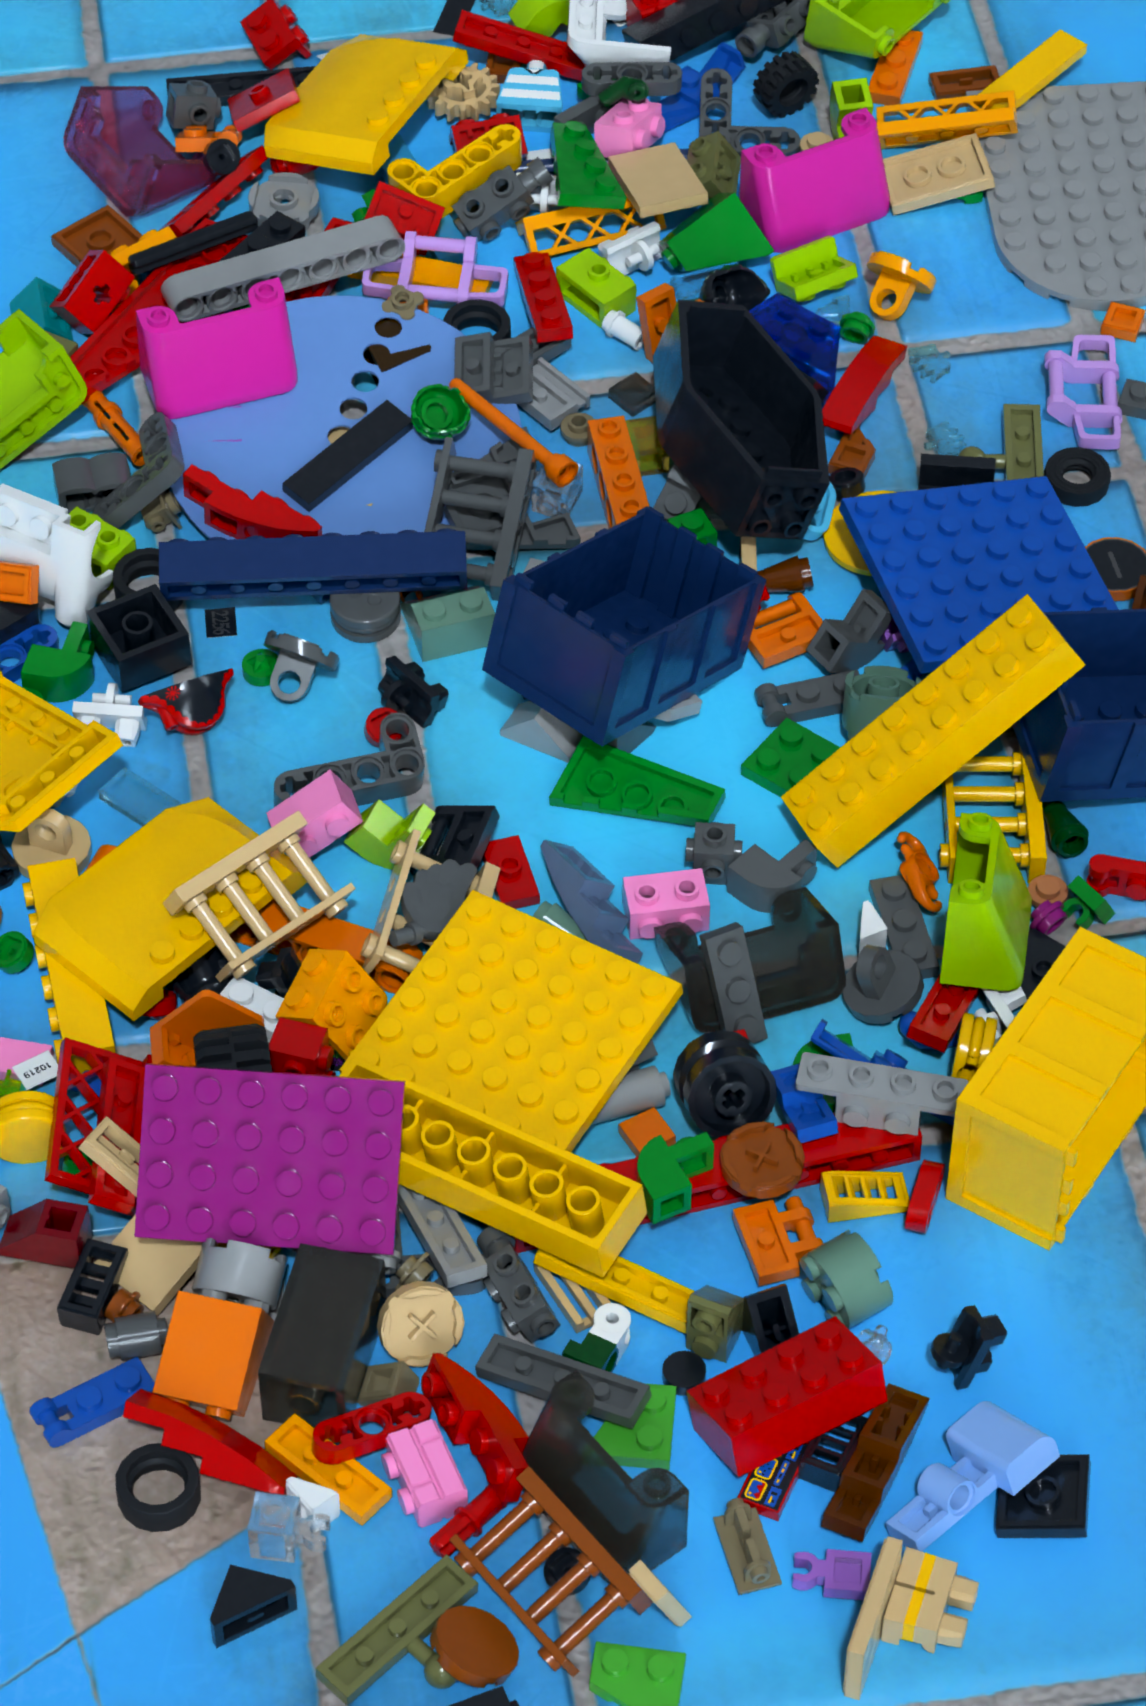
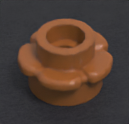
[105,1288,144,1322]

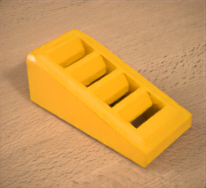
[820,1171,910,1223]

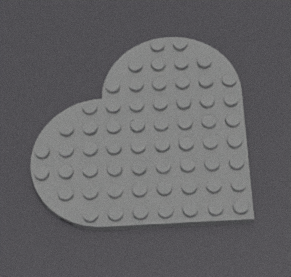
[965,81,1146,311]

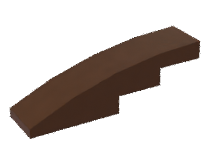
[821,1383,930,1542]

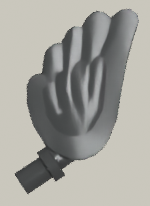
[389,859,477,947]

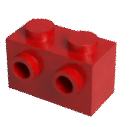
[268,1017,336,1076]

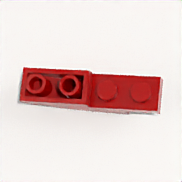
[183,464,322,539]
[421,1353,529,1503]

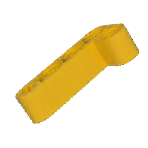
[387,124,522,219]

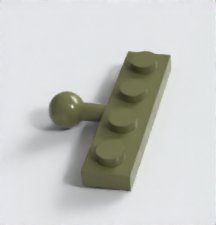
[958,404,1044,481]
[315,1554,478,1706]

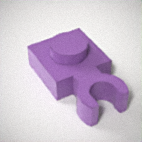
[792,1549,872,1601]

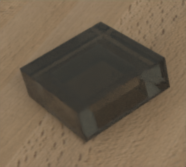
[608,372,656,417]

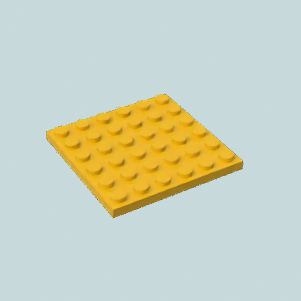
[339,890,683,1152]

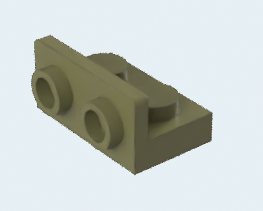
[687,131,741,199]

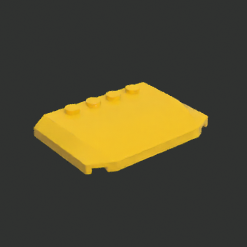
[264,34,469,175]
[0,670,123,832]
[33,797,307,1021]

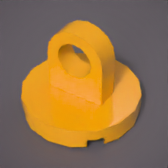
[866,251,937,321]

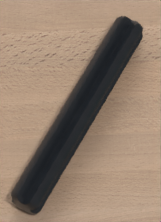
[128,211,258,275]

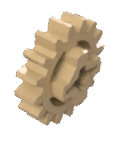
[425,62,500,122]

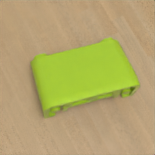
[804,0,950,59]
[0,309,87,470]
[940,812,1032,991]

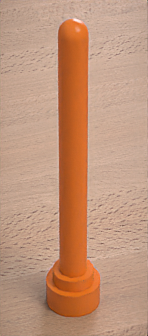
[449,378,578,487]

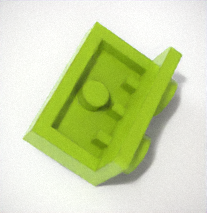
[770,235,858,302]

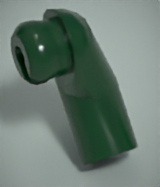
[598,76,649,108]

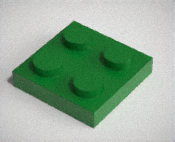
[741,717,840,797]

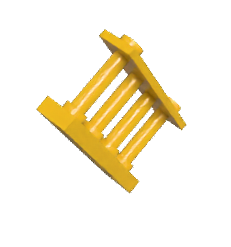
[939,746,1047,883]

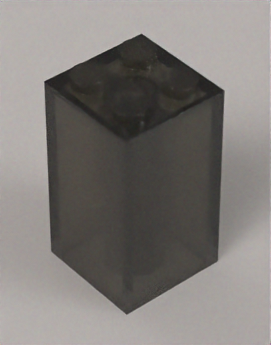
[258,1243,387,1434]

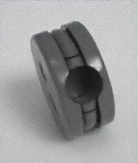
[330,592,401,643]

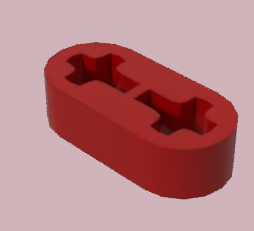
[904,1159,945,1234]

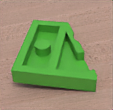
[585,1383,677,1470]
[589,1641,686,1706]

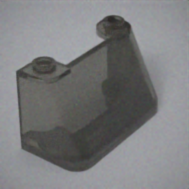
[654,887,846,1033]
[522,1370,689,1584]

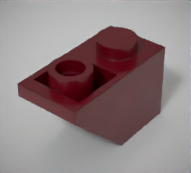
[0,1199,92,1268]

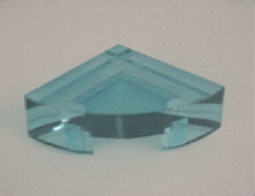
[814,295,850,329]

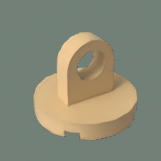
[11,808,92,878]
[377,1281,465,1367]

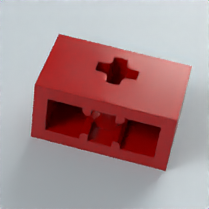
[49,250,135,334]

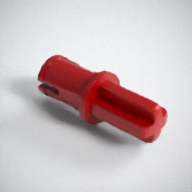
[429,1484,508,1558]

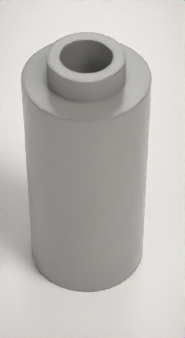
[591,1065,671,1125]

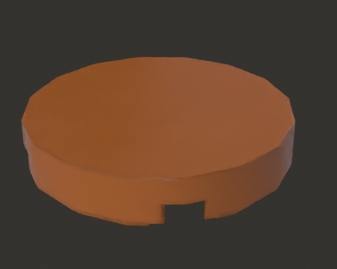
[720,1121,805,1199]
[430,1606,519,1688]

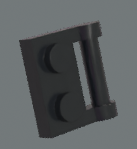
[409,805,500,876]

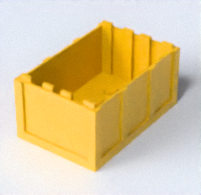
[945,927,1146,1251]

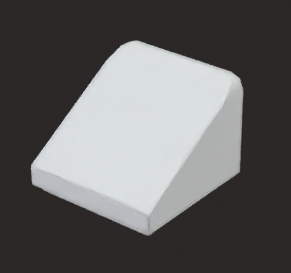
[858,900,888,957]
[286,1476,340,1533]

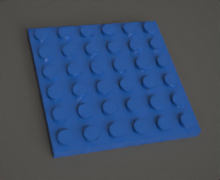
[839,476,1119,673]

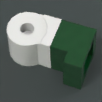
[562,1303,631,1373]

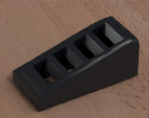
[57,1238,128,1335]
[798,1415,869,1492]

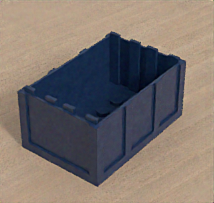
[482,506,766,746]
[1013,607,1146,802]

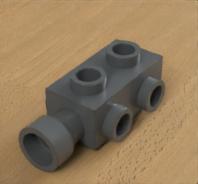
[735,0,810,58]
[452,157,554,242]
[477,1226,560,1343]

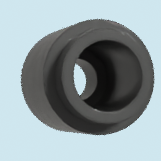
[104,1310,168,1361]

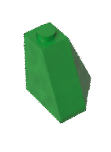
[658,192,775,272]

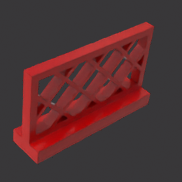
[44,1037,152,1217]

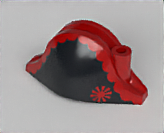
[138,668,234,735]

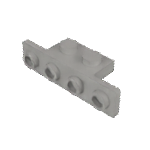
[795,1052,969,1136]

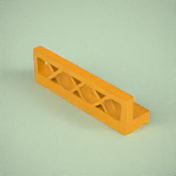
[876,90,1018,149]
[516,194,667,257]

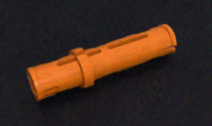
[83,391,145,466]

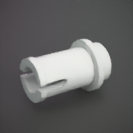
[602,310,644,351]

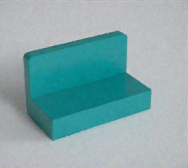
[9,277,73,341]

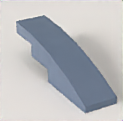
[540,840,643,964]

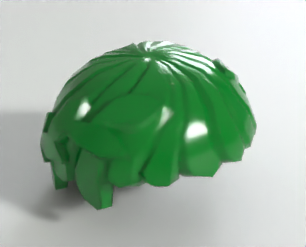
[411,384,471,440]

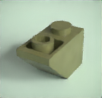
[686,1285,744,1363]

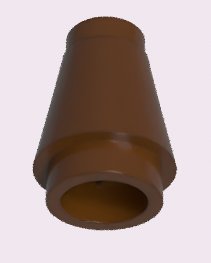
[757,555,814,593]

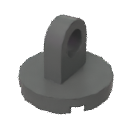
[263,630,340,703]
[842,945,924,1024]

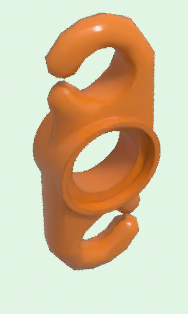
[896,831,942,913]

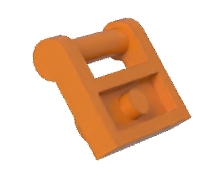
[175,124,243,152]
[748,592,823,669]

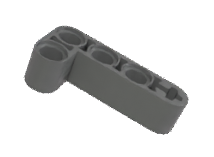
[274,712,425,807]

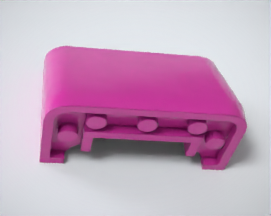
[739,107,890,253]
[136,277,298,419]

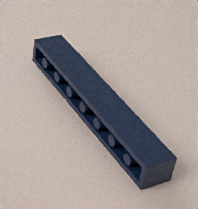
[159,528,468,601]

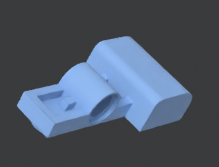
[886,1401,1060,1551]

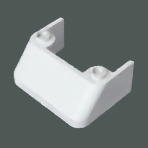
[567,0,671,80]

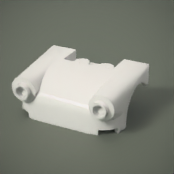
[0,483,113,628]

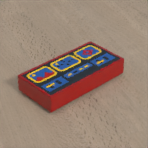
[737,1442,809,1521]

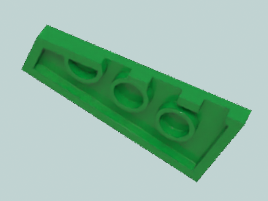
[550,121,627,209]
[549,736,726,826]

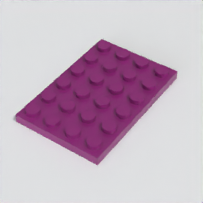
[134,1063,406,1255]

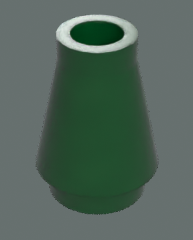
[1043,801,1089,857]

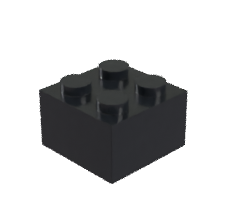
[86,584,192,692]

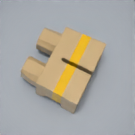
[881,1547,979,1654]

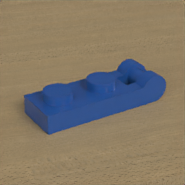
[29,1357,155,1448]

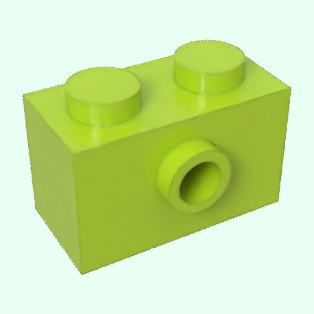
[556,248,637,330]

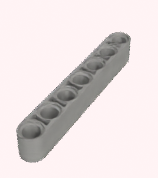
[161,215,406,322]

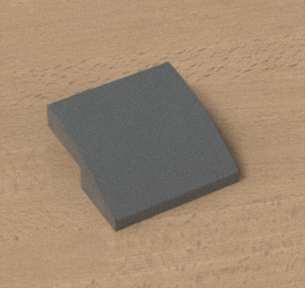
[454,332,533,404]

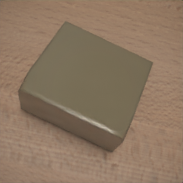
[357,1361,419,1414]

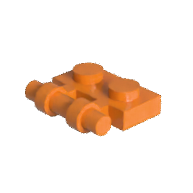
[732,1196,823,1286]

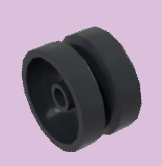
[673,1030,777,1137]

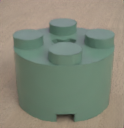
[842,666,922,740]
[799,1230,893,1329]

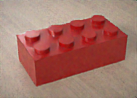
[686,1316,888,1477]

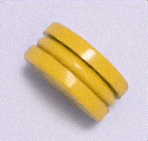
[950,1013,998,1081]
[0,1091,66,1164]

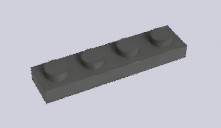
[475,1334,652,1429]

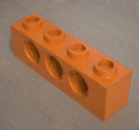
[587,415,649,529]

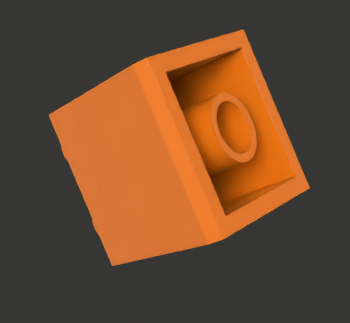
[152,1290,276,1421]

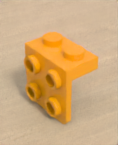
[275,949,388,1061]

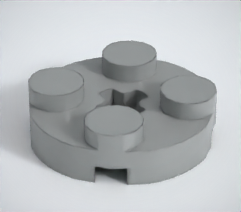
[248,172,319,231]

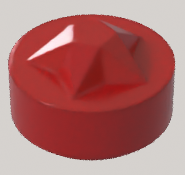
[364,707,402,748]
[142,989,177,1020]

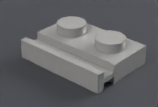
[516,357,590,431]

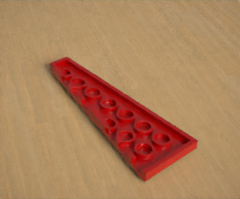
[70,218,247,404]

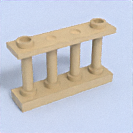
[162,810,356,983]
[360,829,501,975]

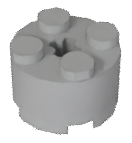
[192,1238,287,1314]

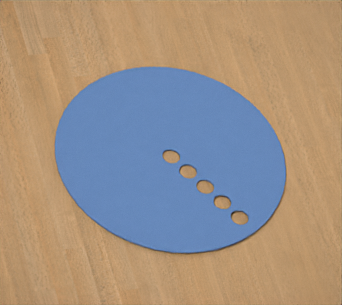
[170,295,522,540]

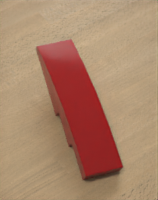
[822,335,907,434]
[123,1389,297,1497]

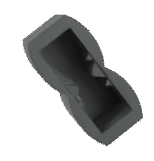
[52,452,131,514]

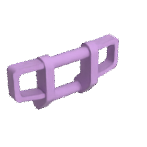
[362,231,508,307]
[1044,335,1123,450]

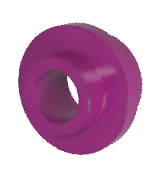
[1030,900,1068,936]

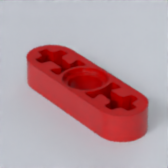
[311,1392,432,1465]

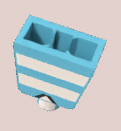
[496,60,562,133]

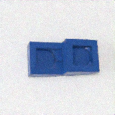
[770,1063,838,1143]

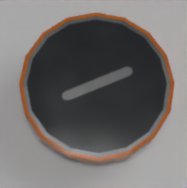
[1085,537,1146,601]

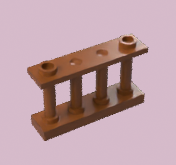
[449,1466,653,1677]

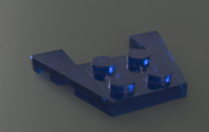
[749,293,840,408]

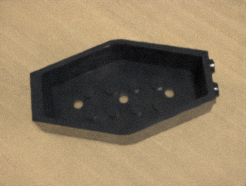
[653,300,830,540]

